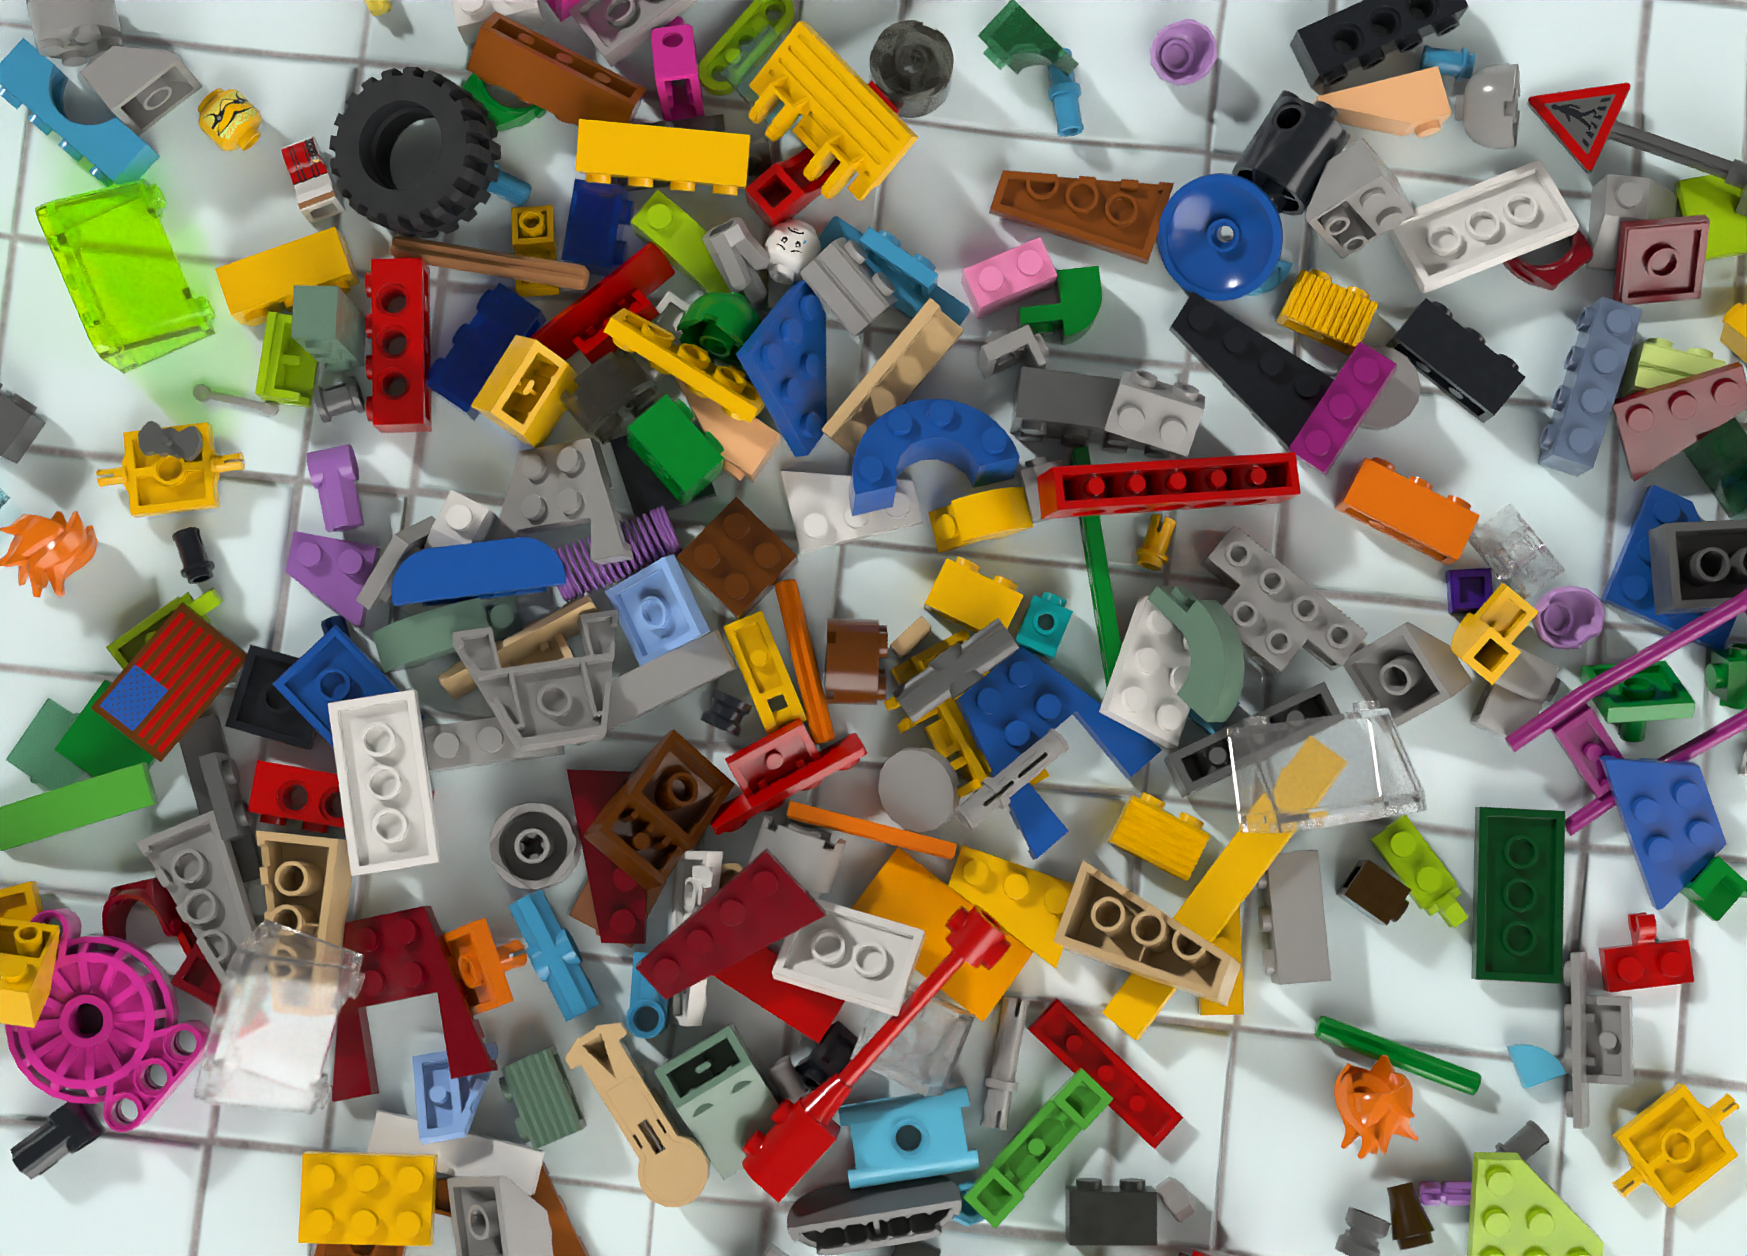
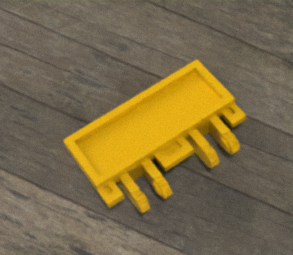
[748,21,919,201]
[883,629,1049,799]

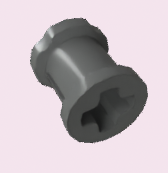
[313,376,366,423]

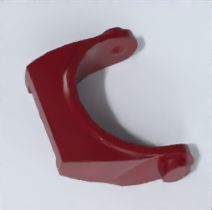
[1503,229,1593,291]
[102,877,182,949]

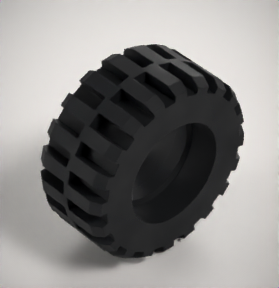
[329,66,501,239]

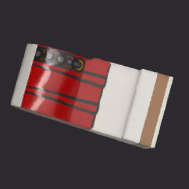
[281,136,346,224]

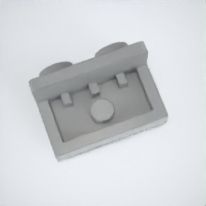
[978,324,1049,379]
[1104,369,1205,456]

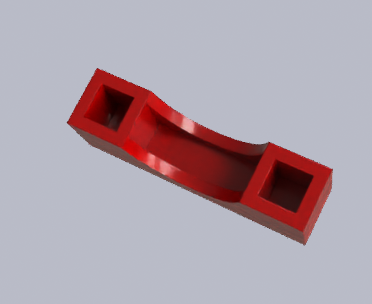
[745,80,900,230]

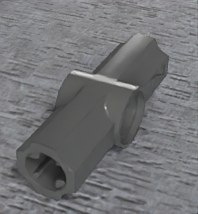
[893,618,1019,723]

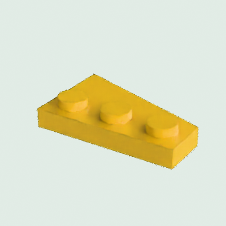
[948,845,1074,969]

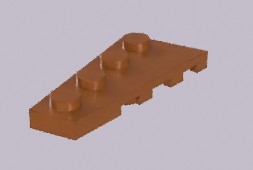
[989,170,1174,265]

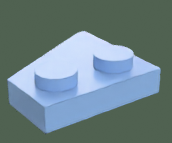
[412,1042,499,1145]

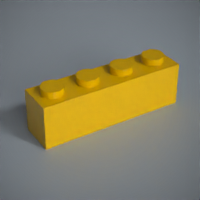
[575,119,751,196]

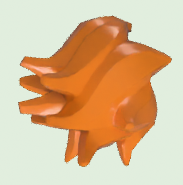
[0,511,97,598]
[1334,1055,1418,1159]

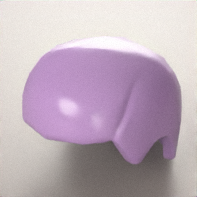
[1150,19,1217,86]
[1532,585,1605,650]

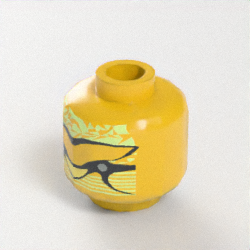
[197,88,262,151]

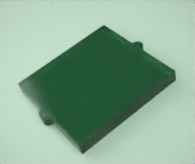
[6,698,84,790]

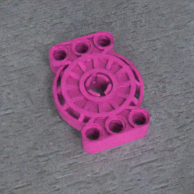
[5,908,213,1132]

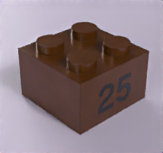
[676,497,799,620]

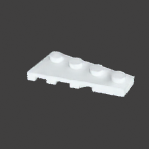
[669,851,723,1026]

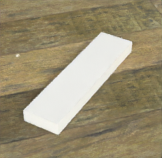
[367,1110,545,1195]

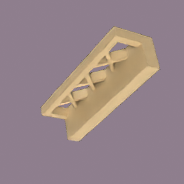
[821,298,964,458]

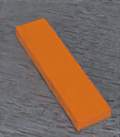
[786,801,957,860]

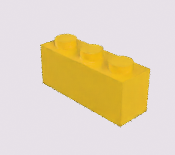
[215,226,360,326]

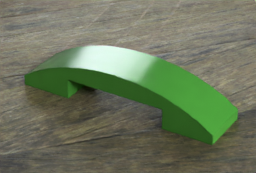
[963,1068,1113,1229]

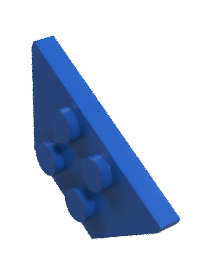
[1599,755,1727,910]

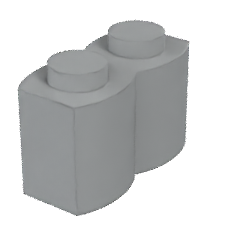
[1470,645,1560,739]

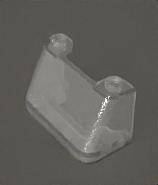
[1227,700,1427,833]
[193,919,365,1115]

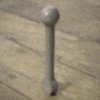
[193,384,279,416]

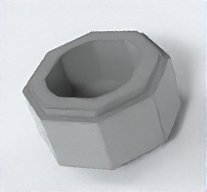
[1155,1177,1195,1222]

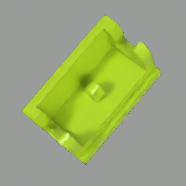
[255,311,318,408]

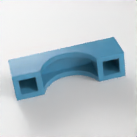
[0,38,160,193]

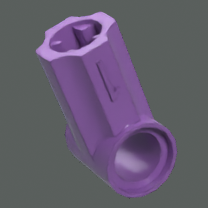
[307,444,364,533]

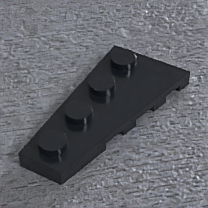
[1169,292,1334,452]

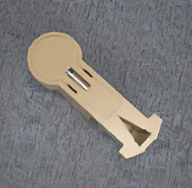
[564,1022,710,1207]

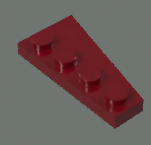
[636,848,826,1000]

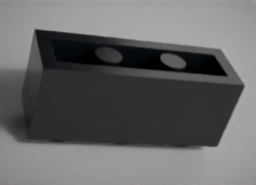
[1385,298,1526,423]

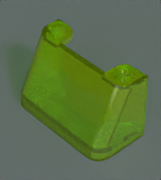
[35,178,216,374]

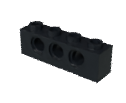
[1290,0,1469,88]

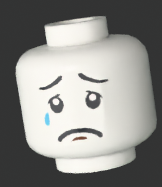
[764,219,821,285]

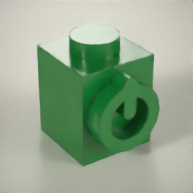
[1705,643,1747,710]

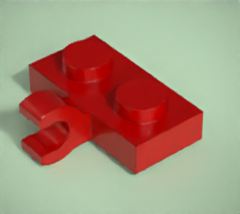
[1598,912,1694,992]

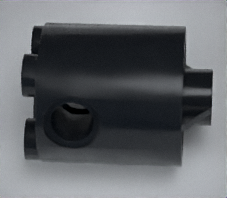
[1232,90,1350,216]

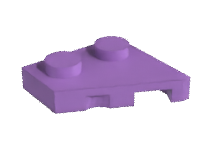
[285,531,380,628]

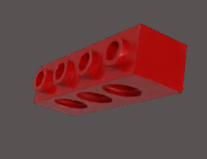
[365,257,432,433]
[247,760,435,837]

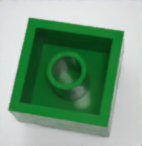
[627,394,724,507]

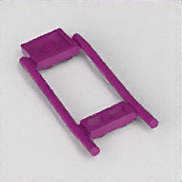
[1504,588,1747,836]

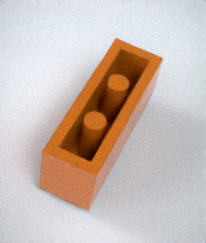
[1335,457,1480,566]

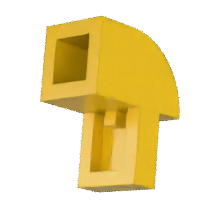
[928,487,1033,553]
[1451,583,1538,685]

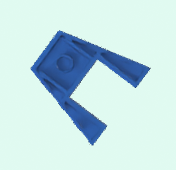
[955,646,1162,860]

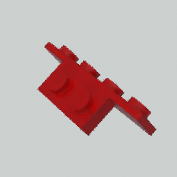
[529,242,675,366]
[710,718,868,835]

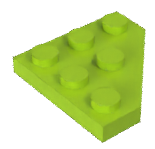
[1467,1152,1604,1256]

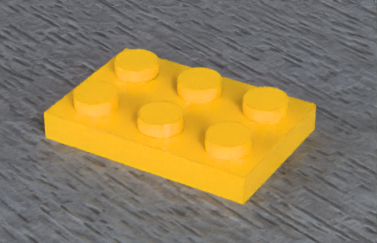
[298,1151,437,1246]

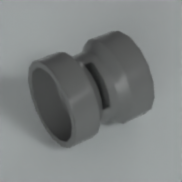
[1335,1207,1391,1256]

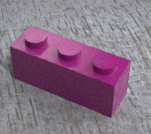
[1288,341,1397,477]

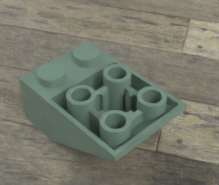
[654,1022,781,1180]

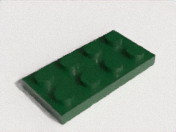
[1471,807,1565,984]

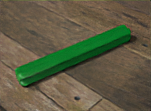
[1314,1016,1481,1095]

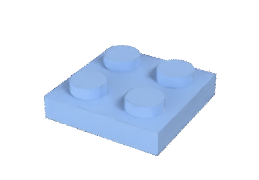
[605,554,710,666]

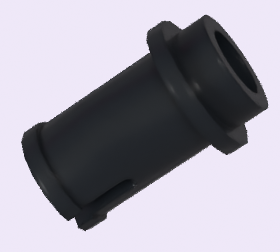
[172,527,215,584]

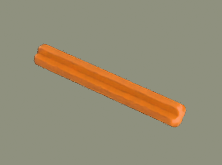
[775,579,835,744]

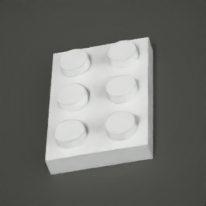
[1099,595,1191,748]
[772,899,926,1017]

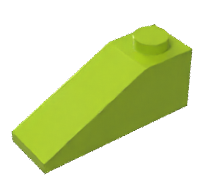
[630,189,746,296]

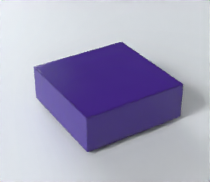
[1446,568,1493,613]

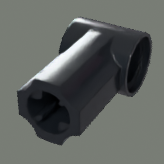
[10,1102,106,1180]

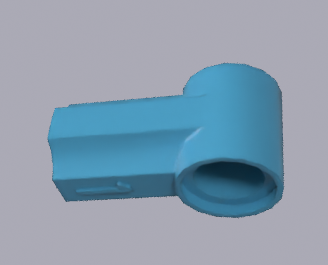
[626,952,669,1039]

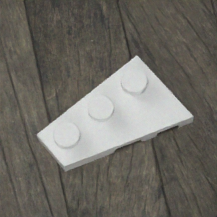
[780,470,923,553]

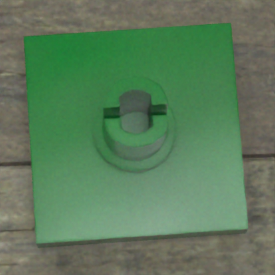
[1580,660,1695,743]

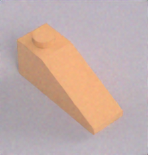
[1313,66,1452,138]
[673,375,782,482]

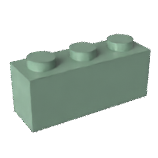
[291,285,366,372]

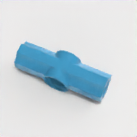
[508,889,601,1022]

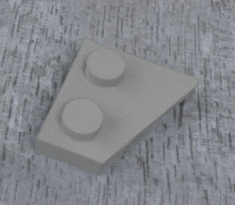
[356,516,436,610]

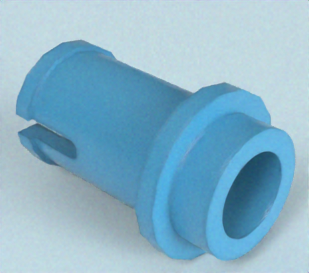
[1419,45,1475,82]

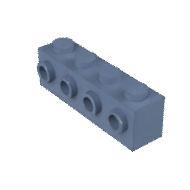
[1538,296,1643,477]

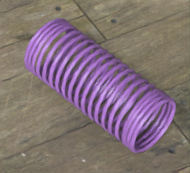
[554,505,683,602]

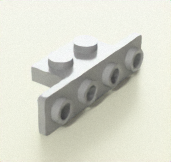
[1563,952,1634,1129]

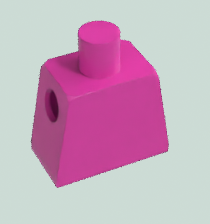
[651,16,705,121]

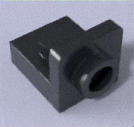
[795,1020,865,1091]

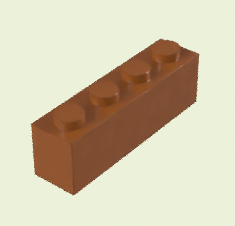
[466,11,646,126]

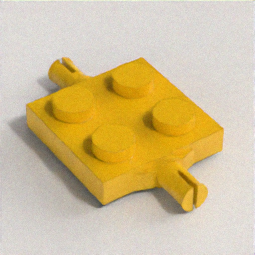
[96,422,245,518]
[1612,1083,1740,1208]

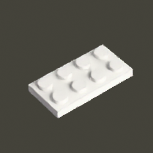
[1387,159,1579,294]
[328,689,442,876]

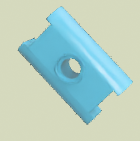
[838,1086,980,1189]

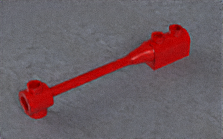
[741,905,1011,1203]

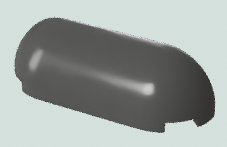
[787,1175,962,1255]

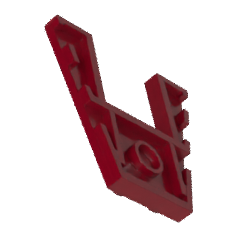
[332,906,498,1102]

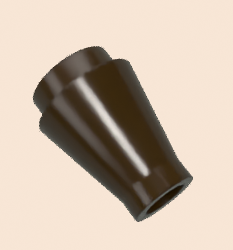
[1386,1182,1435,1250]

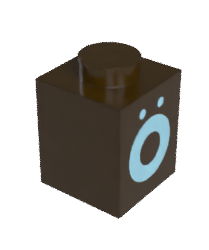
[1336,859,1411,925]

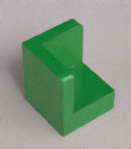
[1680,856,1747,921]

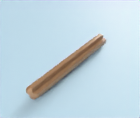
[390,235,590,290]

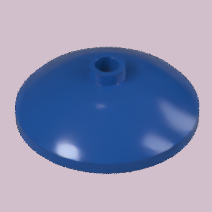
[1158,173,1283,301]

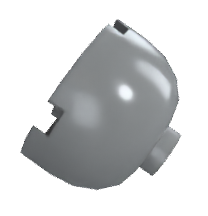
[1455,63,1520,149]

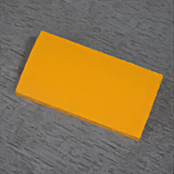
[851,847,1033,1022]

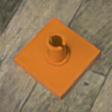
[443,918,527,1016]

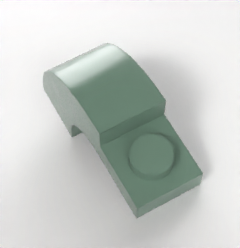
[1147,585,1245,723]
[373,596,523,674]

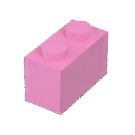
[961,237,1057,320]

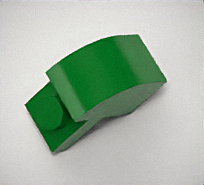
[1016,266,1102,345]

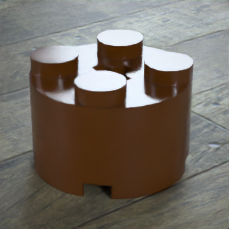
[825,618,888,705]

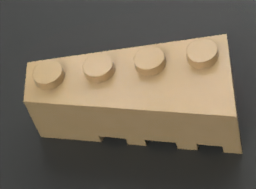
[256,830,352,1015]

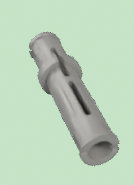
[953,729,1069,831]
[980,996,1029,1130]

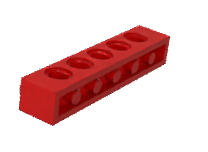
[1037,452,1301,519]

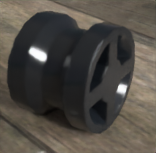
[700,689,753,737]

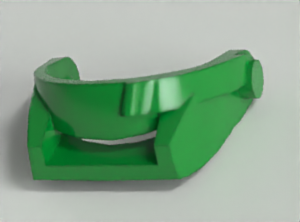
[462,73,547,132]

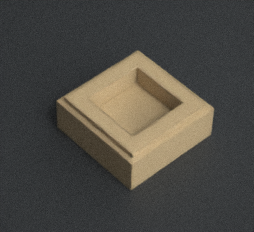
[890,616,932,659]

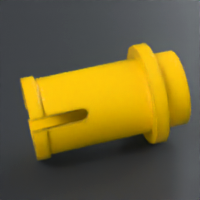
[1135,514,1177,571]

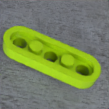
[699,0,795,96]

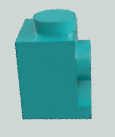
[1014,592,1073,661]

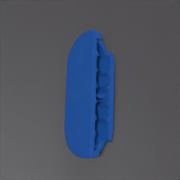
[391,537,566,607]

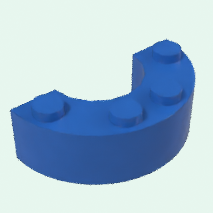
[849,399,1020,516]

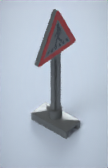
[1527,83,1747,217]

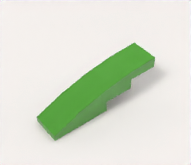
[0,762,159,851]

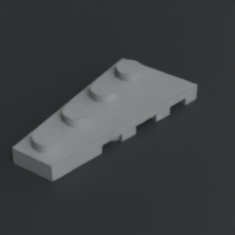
[136,810,270,989]

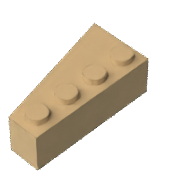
[1053,860,1241,1006]

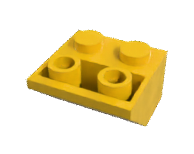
[471,335,583,449]
[0,918,60,1028]

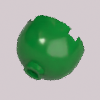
[677,292,762,371]

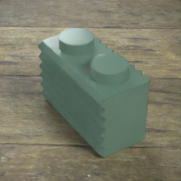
[499,1045,587,1150]

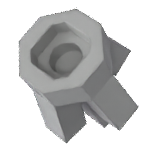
[702,217,770,304]

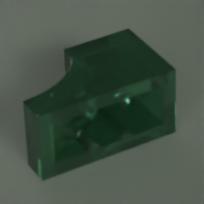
[978,0,1079,77]
[1683,417,1747,518]

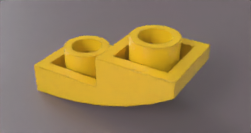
[511,205,560,298]

